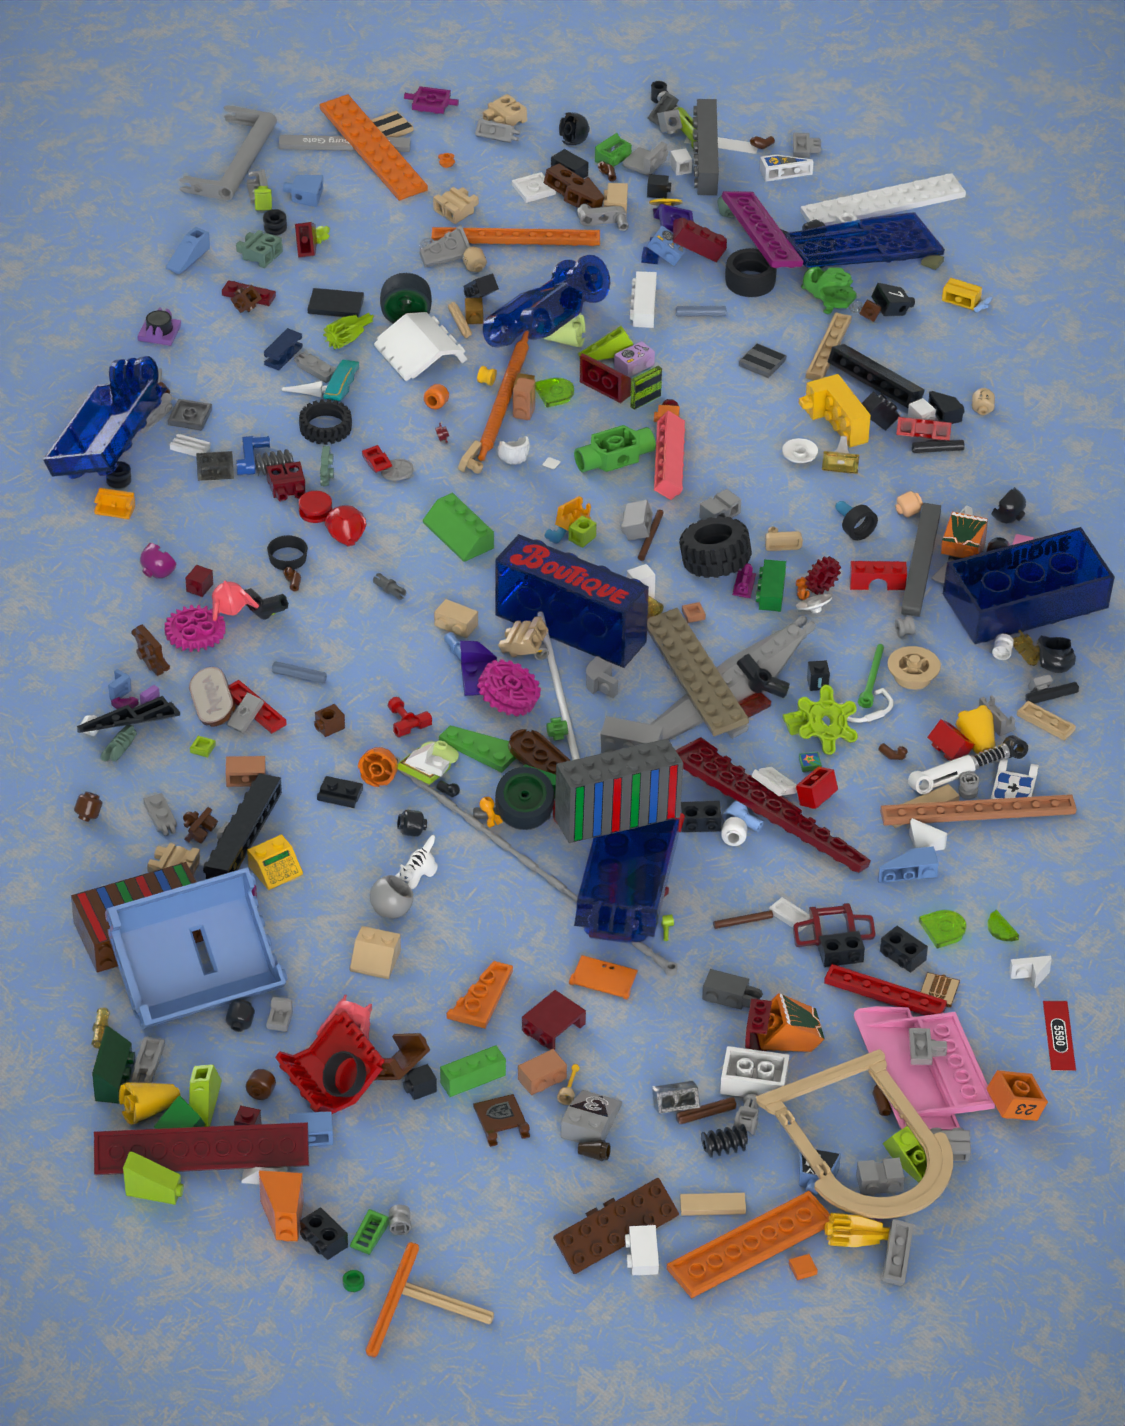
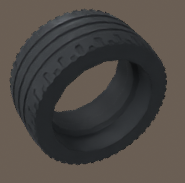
[725,248,777,297]

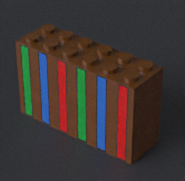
[71,862,204,973]

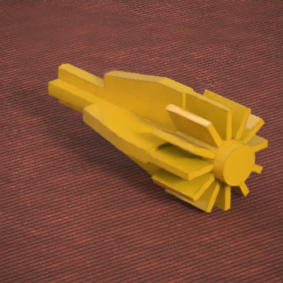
[825,1213,890,1247]

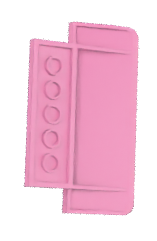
[854,1006,995,1130]

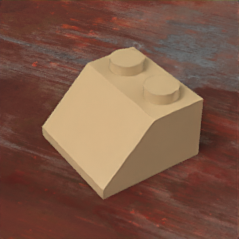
[350,926,401,979]

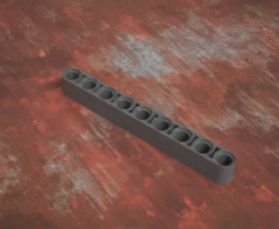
[901,503,941,617]

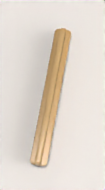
[402,1282,494,1324]

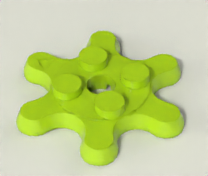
[797,685,858,755]

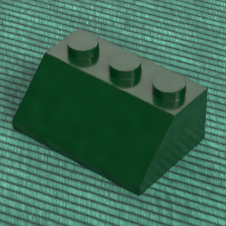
[92,1026,135,1104]

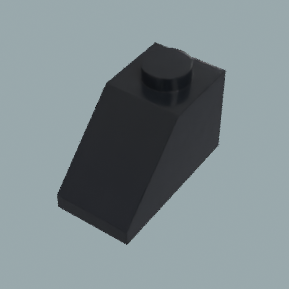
[928,391,965,424]

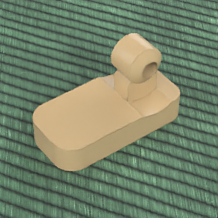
[458,440,483,474]
[765,526,803,551]

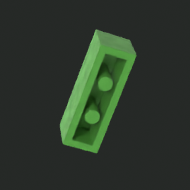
[440,1045,506,1097]

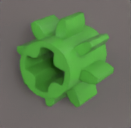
[546,717,568,741]

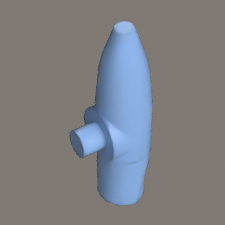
[974,297,992,313]

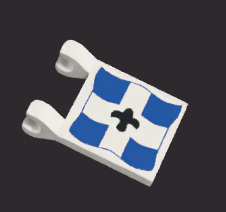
[991,758,1039,799]

